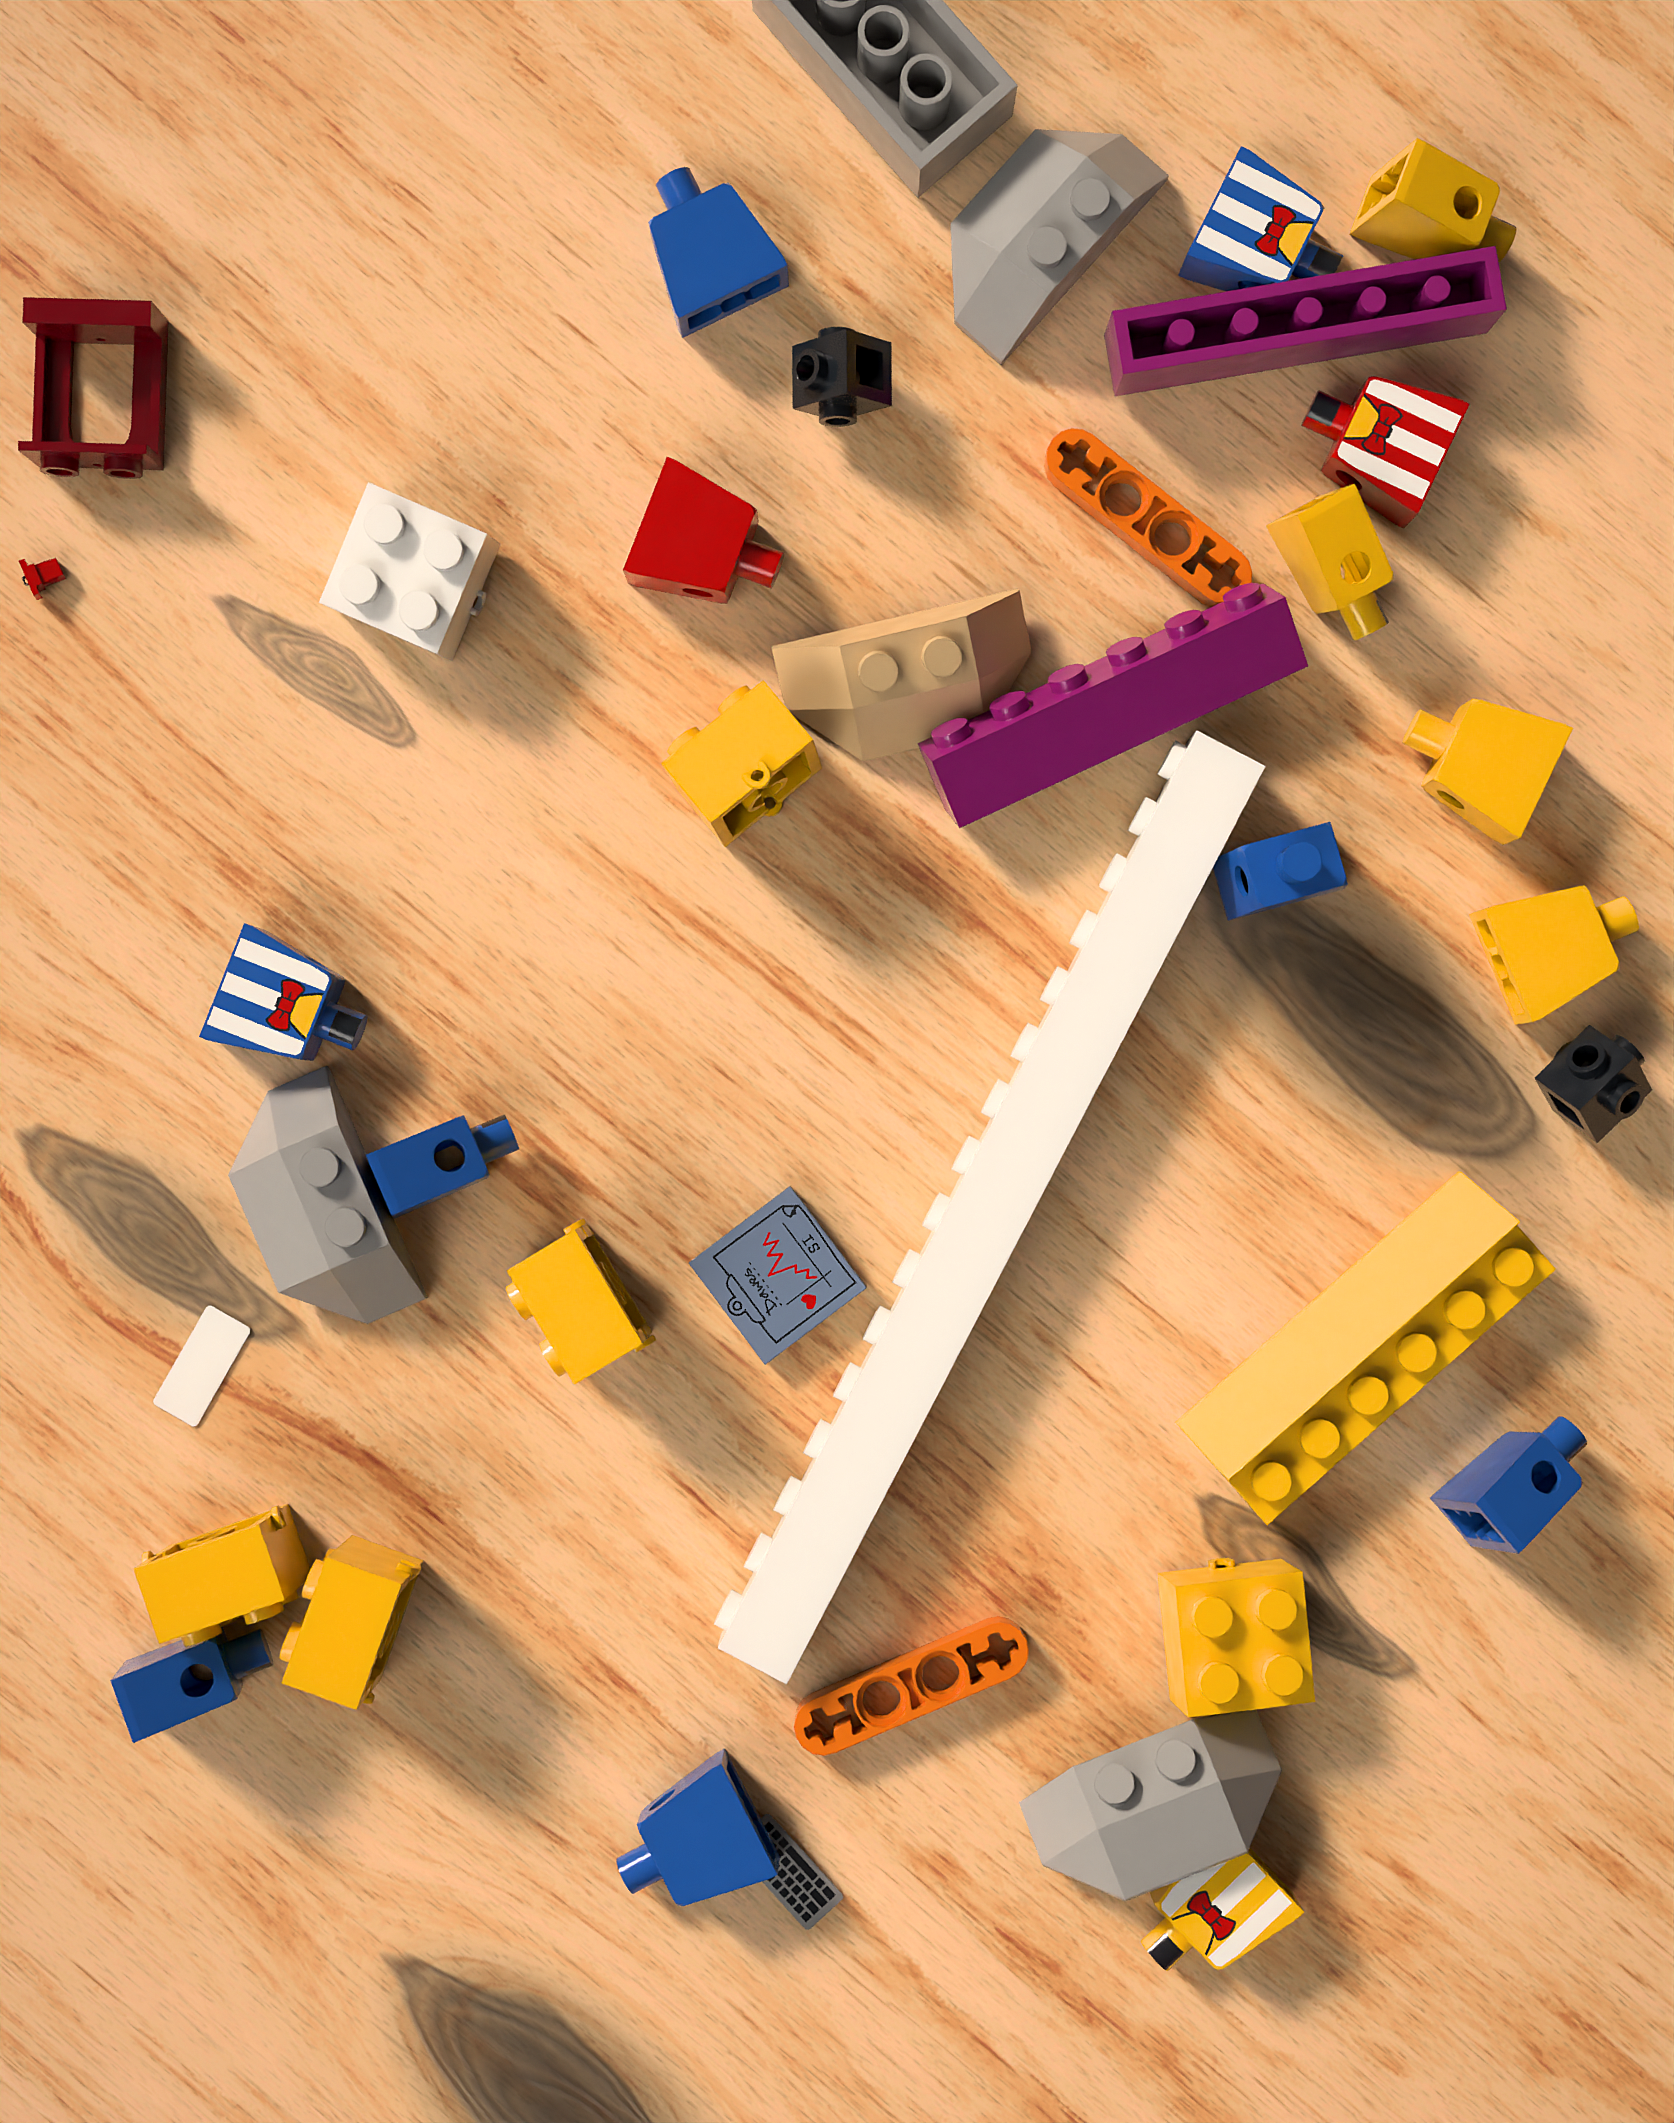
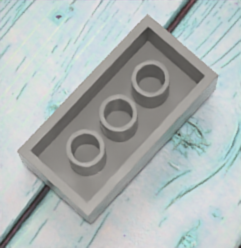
[752,0,1018,198]

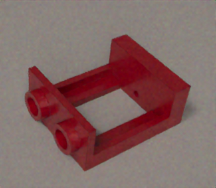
[18,297,169,479]

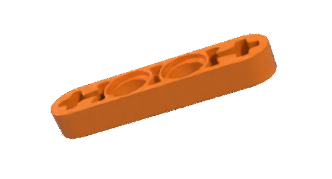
[1044,428,1252,608]
[794,1616,1029,1756]

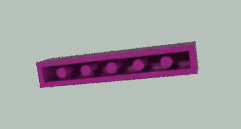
[1104,246,1507,397]
[917,583,1308,829]

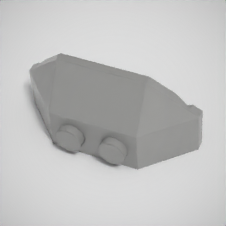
[950,129,1169,365]
[228,1066,428,1324]
[1019,1709,1282,1902]

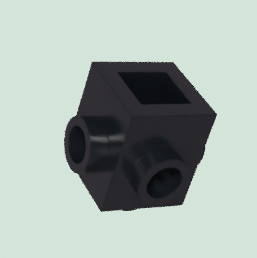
[792,327,892,427]
[1535,1025,1652,1143]

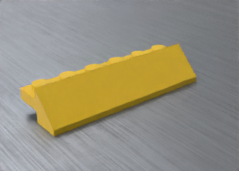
[1175,1171,1556,1525]

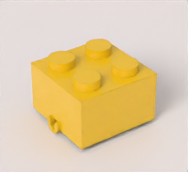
[661,680,822,847]
[506,1218,656,1385]
[133,1504,311,1647]
[279,1535,424,1710]
[1158,1558,1316,1718]

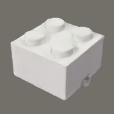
[319,482,501,661]

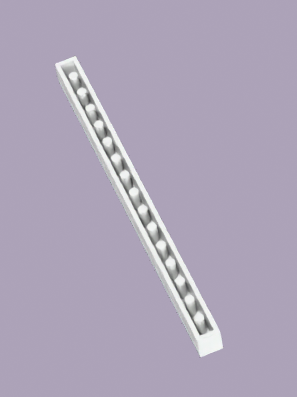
[714,731,1265,1684]

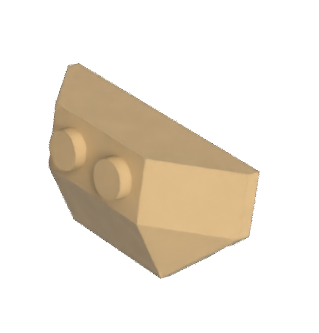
[771,588,1031,761]

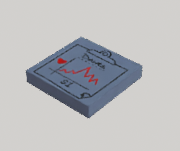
[689,1186,867,1365]

